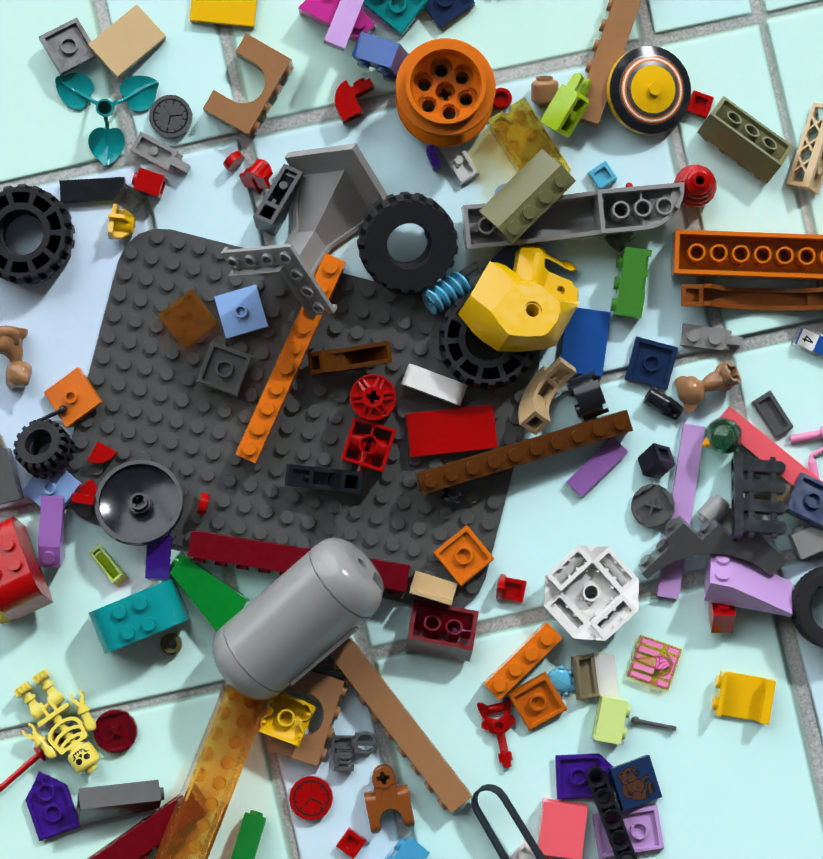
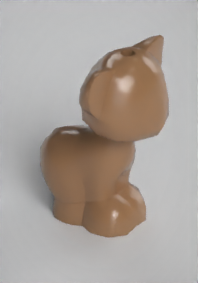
[0,325,32,389]
[674,362,742,413]

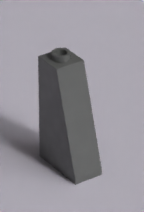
[77,780,164,825]

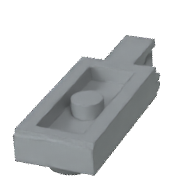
[130,131,191,174]
[680,323,743,351]

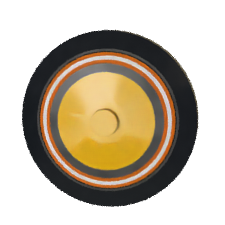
[607,46,691,135]

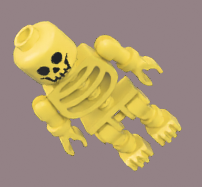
[13,668,100,775]

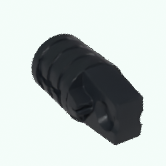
[642,386,684,420]

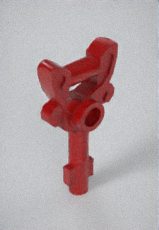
[477,696,515,768]

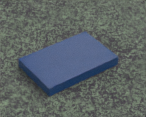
[561,308,611,377]

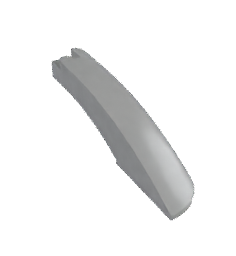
[461,182,684,249]

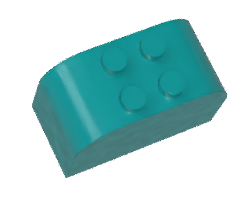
[88,578,190,654]

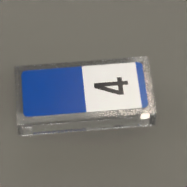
[791,325,823,359]

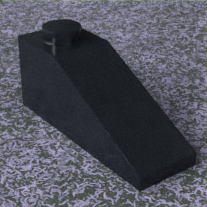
[253,164,304,236]

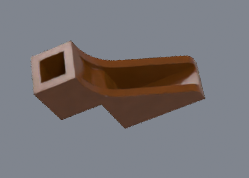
[308,341,392,375]

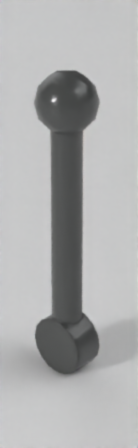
[631,716,677,731]

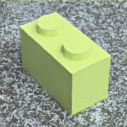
[592,694,631,745]

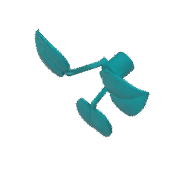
[55,72,159,166]

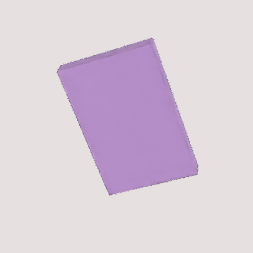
[592,804,664,859]

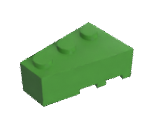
[610,247,652,320]

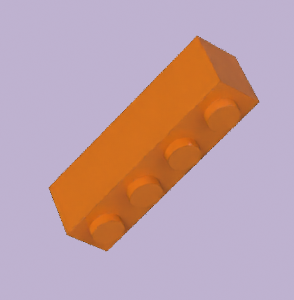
[483,621,563,700]

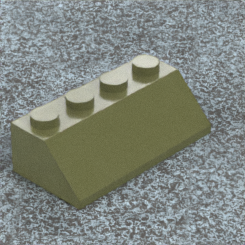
[697,96,794,183]
[479,149,576,244]

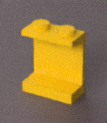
[711,670,776,725]

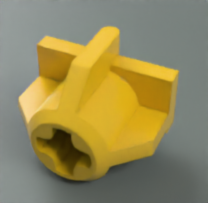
[108,204,136,240]

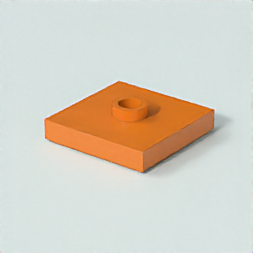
[44,367,103,428]
[433,525,495,586]
[507,671,568,731]

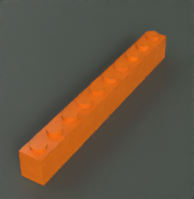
[235,253,346,464]

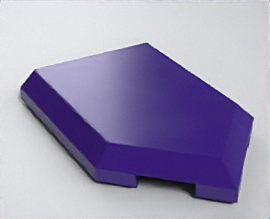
[555,753,614,800]
[25,771,81,841]

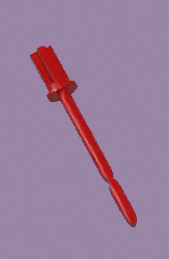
[0,732,64,792]

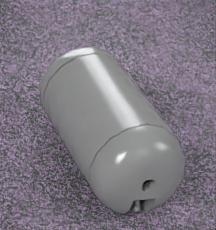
[212,538,384,700]

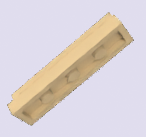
[786,102,823,194]

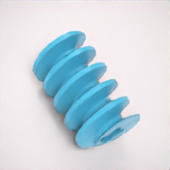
[422,271,472,315]

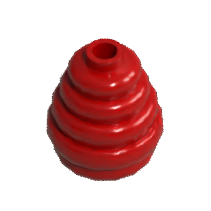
[674,165,717,208]

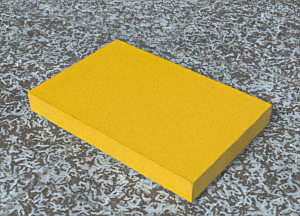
[189,0,258,28]

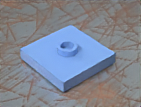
[214,285,269,339]
[23,469,82,508]

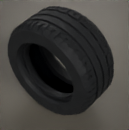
[791,566,823,648]

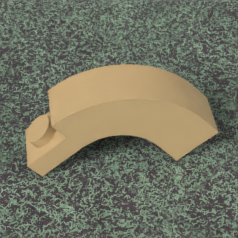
[518,357,577,435]

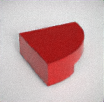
[87,441,118,463]

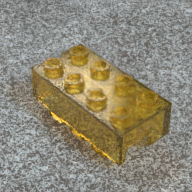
[487,97,572,174]

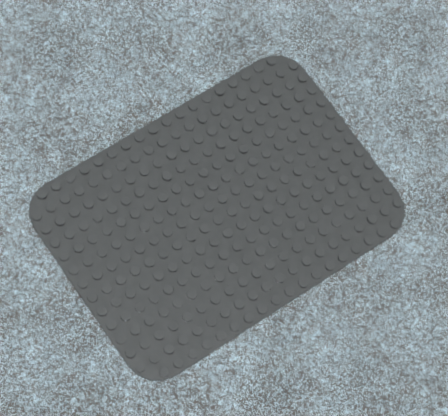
[64,228,540,608]

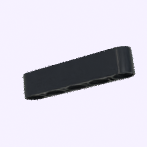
[585,764,637,859]

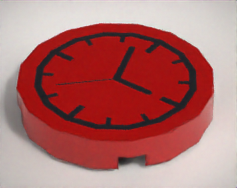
[289,776,333,820]

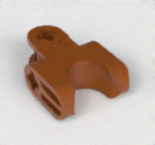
[364,764,415,834]

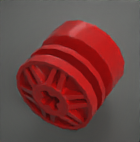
[350,374,396,422]

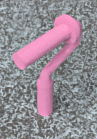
[790,426,823,479]

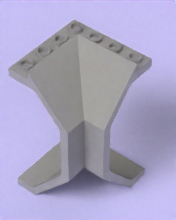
[221,143,388,321]

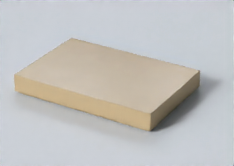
[88,4,166,79]

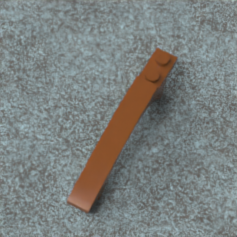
[681,283,823,312]

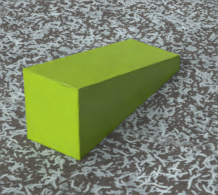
[89,544,129,586]

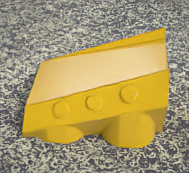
[258,693,316,747]

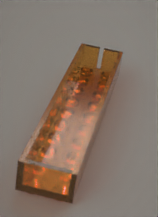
[154,680,269,859]

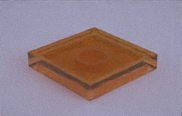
[158,289,219,350]

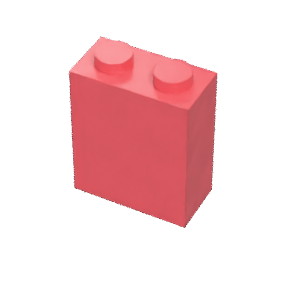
[537,798,588,859]

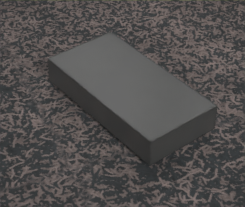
[751,390,794,439]

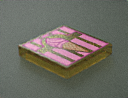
[626,634,682,691]

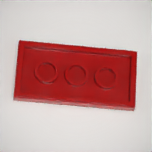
[406,404,498,457]

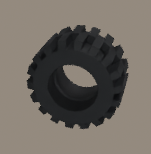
[13,418,75,479]

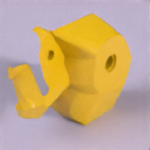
[458,244,580,352]

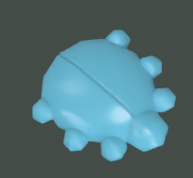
[547,665,575,696]

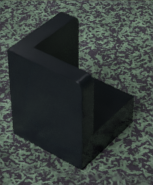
[638,443,676,479]

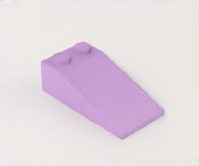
[704,554,792,617]

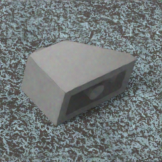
[787,524,823,560]

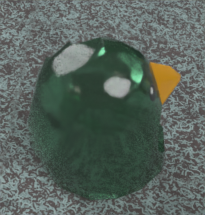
[701,417,742,455]

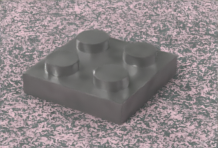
[39,17,97,76]

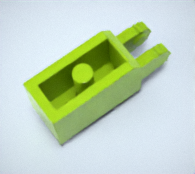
[539,72,592,139]

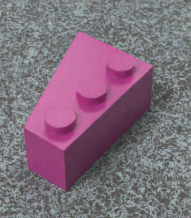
[298,0,375,43]

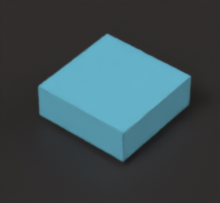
[587,161,618,190]

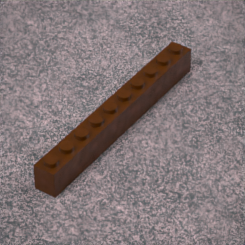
[415,410,633,494]

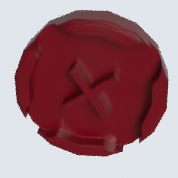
[93,709,138,753]

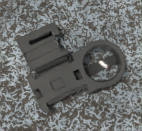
[331,731,377,771]

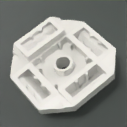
[543,545,639,641]

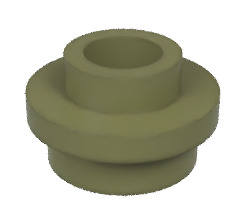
[160,633,182,655]

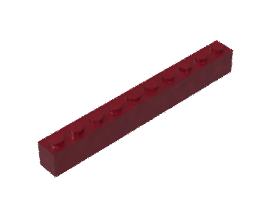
[187,530,410,595]

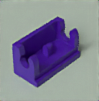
[145,533,172,579]

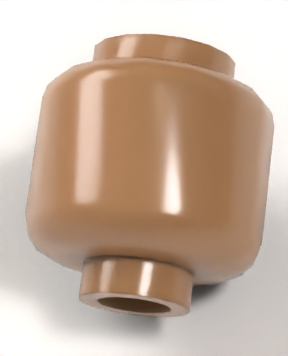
[531,75,559,108]

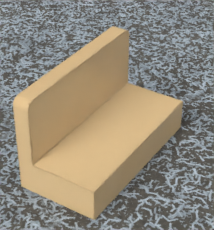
[409,571,458,606]

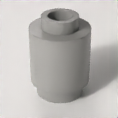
[697,494,730,523]

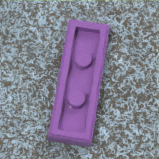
[566,437,628,497]

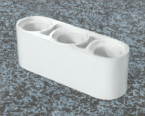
[401,364,468,406]

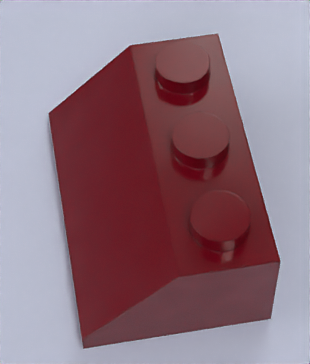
[405,599,479,662]

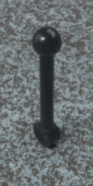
[33,405,67,422]

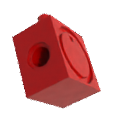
[341,417,396,480]

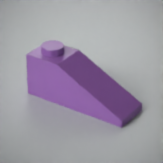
[38,495,65,568]

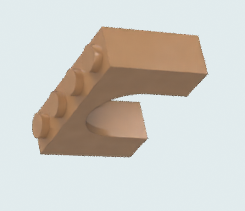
[203,33,294,138]
[267,669,348,766]

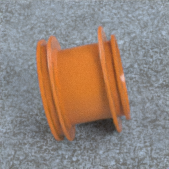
[396,38,496,148]

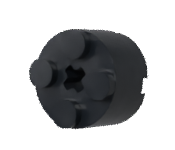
[567,370,609,421]

